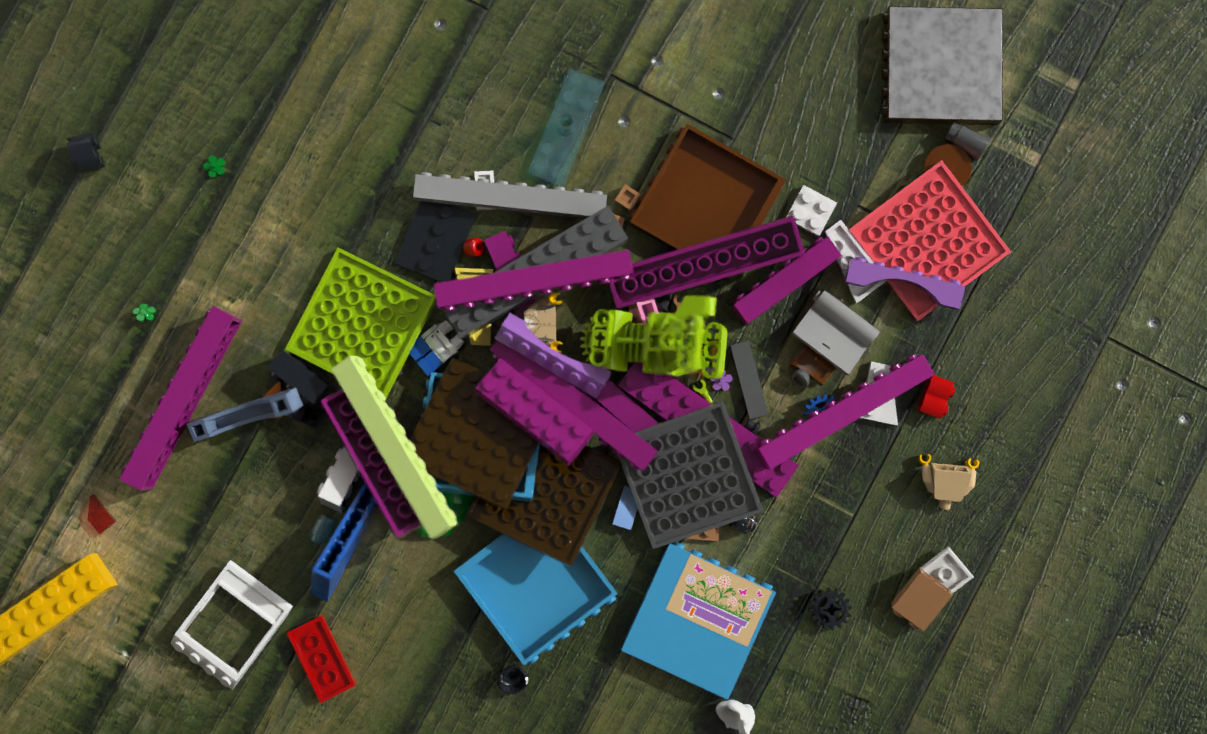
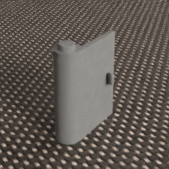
[792,290,880,376]

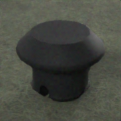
[655,297,671,313]
[744,419,761,435]

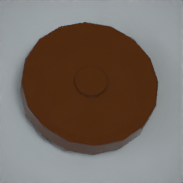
[923,144,972,186]

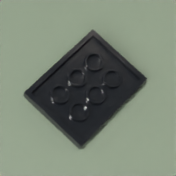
[395,201,477,282]

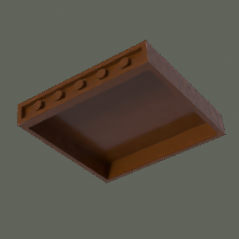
[629,124,786,281]

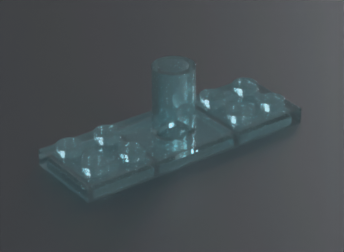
[528,68,605,187]

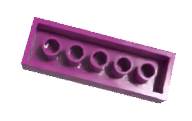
[731,237,842,327]
[476,359,593,466]

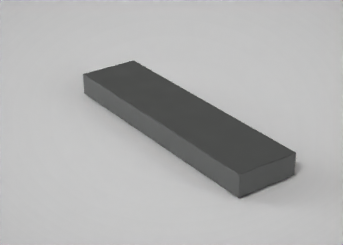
[730,341,768,420]

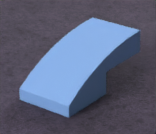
[613,485,638,530]

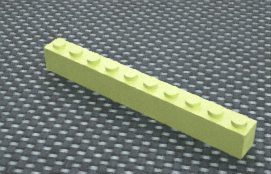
[332,356,457,539]

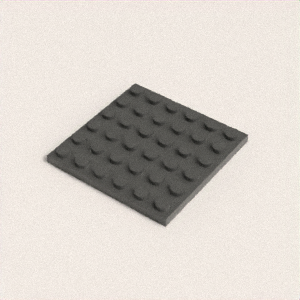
[619,401,763,549]

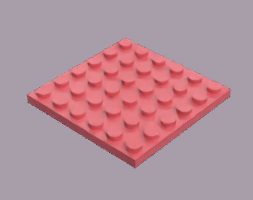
[849,160,1011,321]

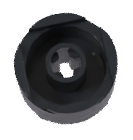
[66,133,106,175]

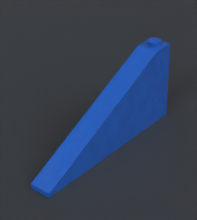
[311,483,378,602]

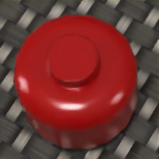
[463,238,485,257]

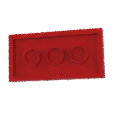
[287,615,357,703]

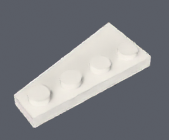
[825,220,887,304]

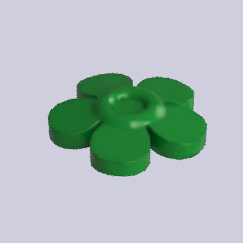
[203,156,225,178]
[133,304,156,322]

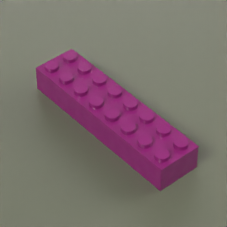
[321,389,423,540]

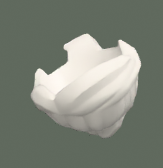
[716,700,755,734]

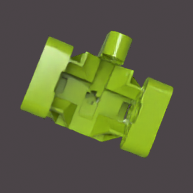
[580,296,728,380]

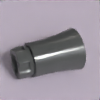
[945,122,991,161]

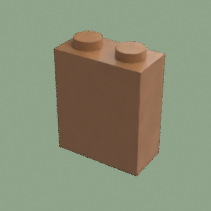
[891,567,953,631]

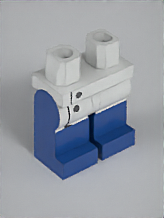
[409,320,465,377]

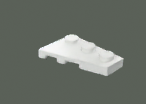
[860,361,898,426]

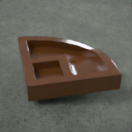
[789,344,836,386]

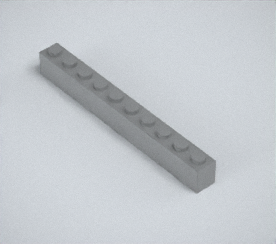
[413,172,607,219]

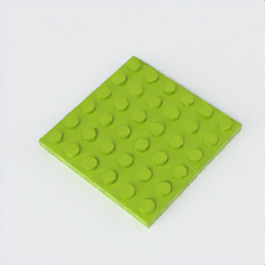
[285,248,437,400]

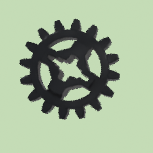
[809,587,852,630]

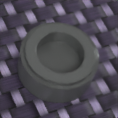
[791,369,811,388]

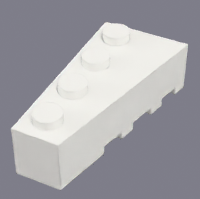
[317,447,360,513]

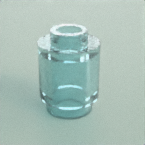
[309,514,335,544]

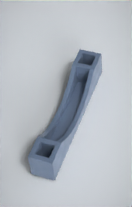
[187,388,303,442]

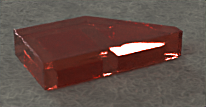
[87,494,117,534]

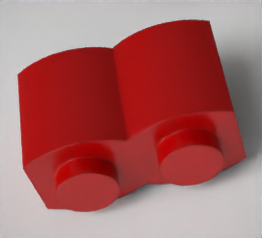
[916,375,955,419]

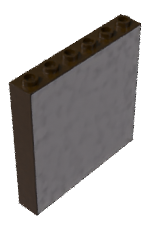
[881,6,1003,125]

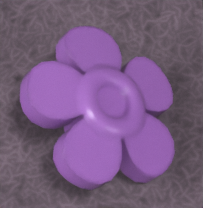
[710,370,732,391]

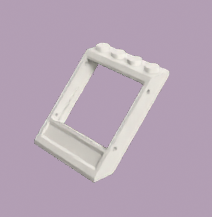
[171,560,293,690]

